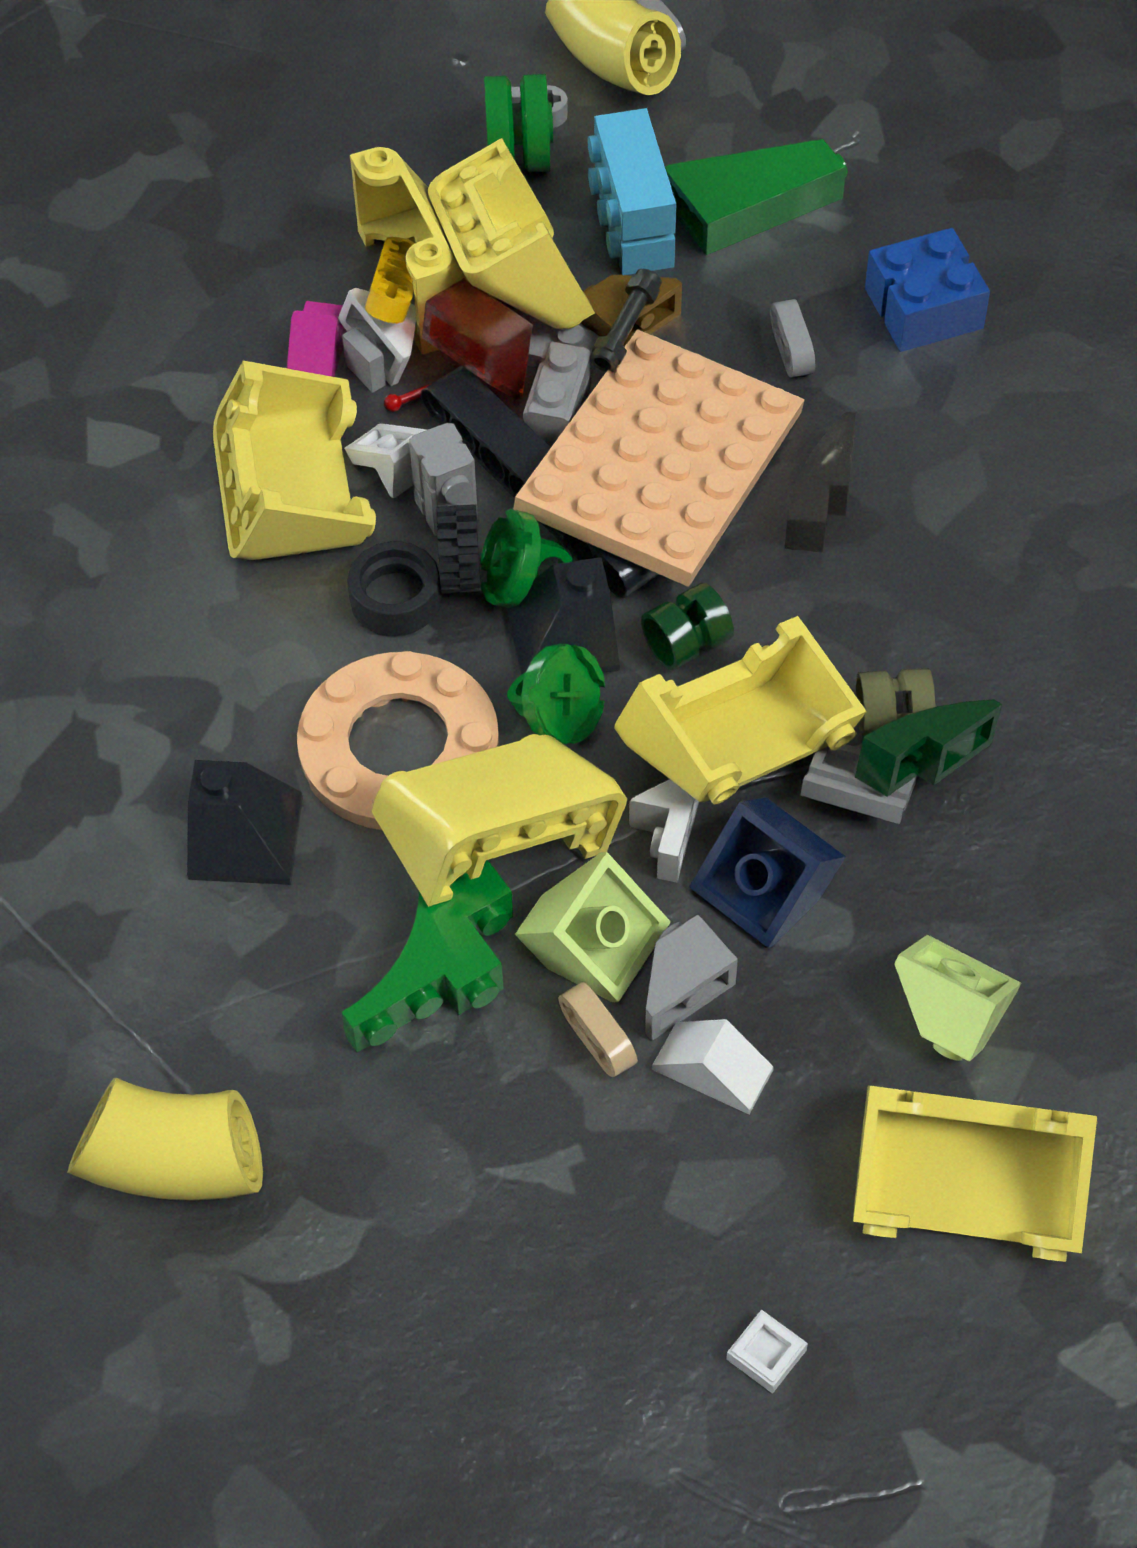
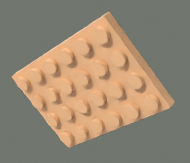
[513,329,805,587]

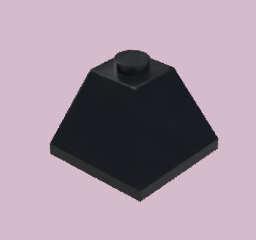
[506,557,620,675]
[187,760,303,885]

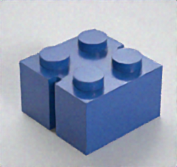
[865,227,990,352]

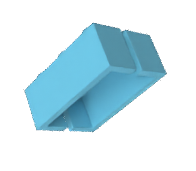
[588,108,676,275]

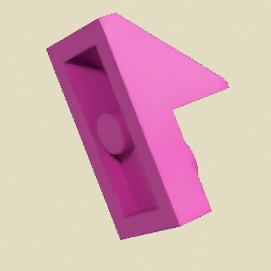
[287,301,347,377]

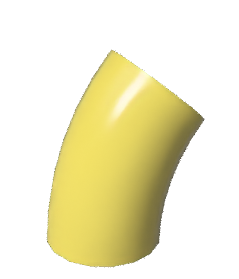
[545,0,681,95]
[67,1078,263,1201]

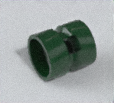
[641,583,734,671]

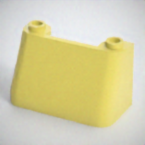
[428,138,595,329]
[350,147,499,355]
[213,361,376,561]
[614,616,867,805]
[371,734,627,907]
[853,1085,1097,1262]

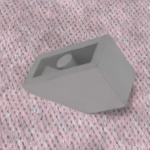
[645,914,738,1041]

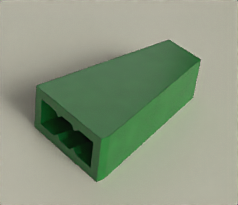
[665,139,848,255]

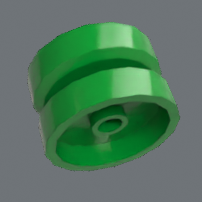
[484,74,553,173]

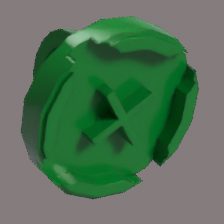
[480,509,573,608]
[507,643,605,744]

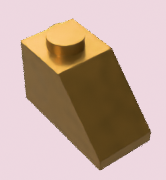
[581,275,682,347]

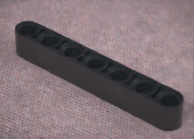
[421,366,660,598]

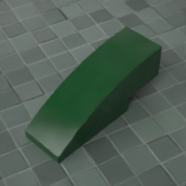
[855,699,1002,797]

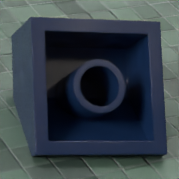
[689,797,846,948]

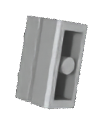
[523,342,592,447]
[409,423,478,536]

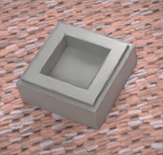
[342,327,386,393]

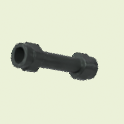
[590,269,662,372]

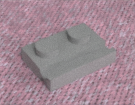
[800,744,918,824]

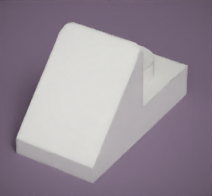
[344,423,426,498]
[629,779,699,883]

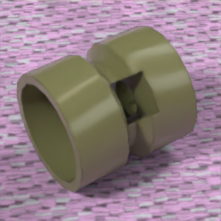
[855,668,935,737]

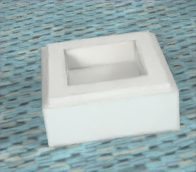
[726,1309,808,1394]

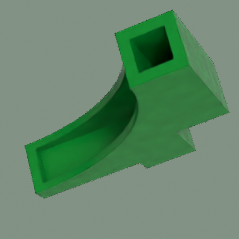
[342,860,513,1053]

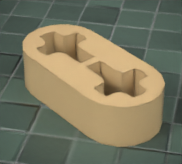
[558,982,638,1077]

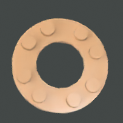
[297,651,499,830]

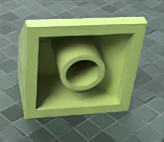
[515,852,671,1002]
[895,935,1021,1062]

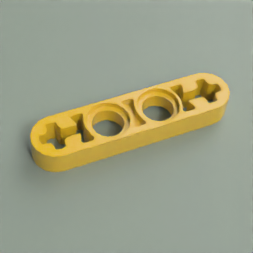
[365,236,415,324]

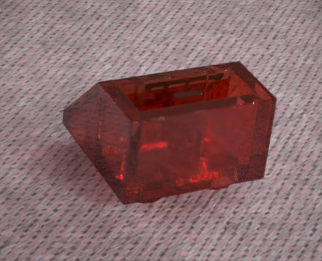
[422,278,533,400]

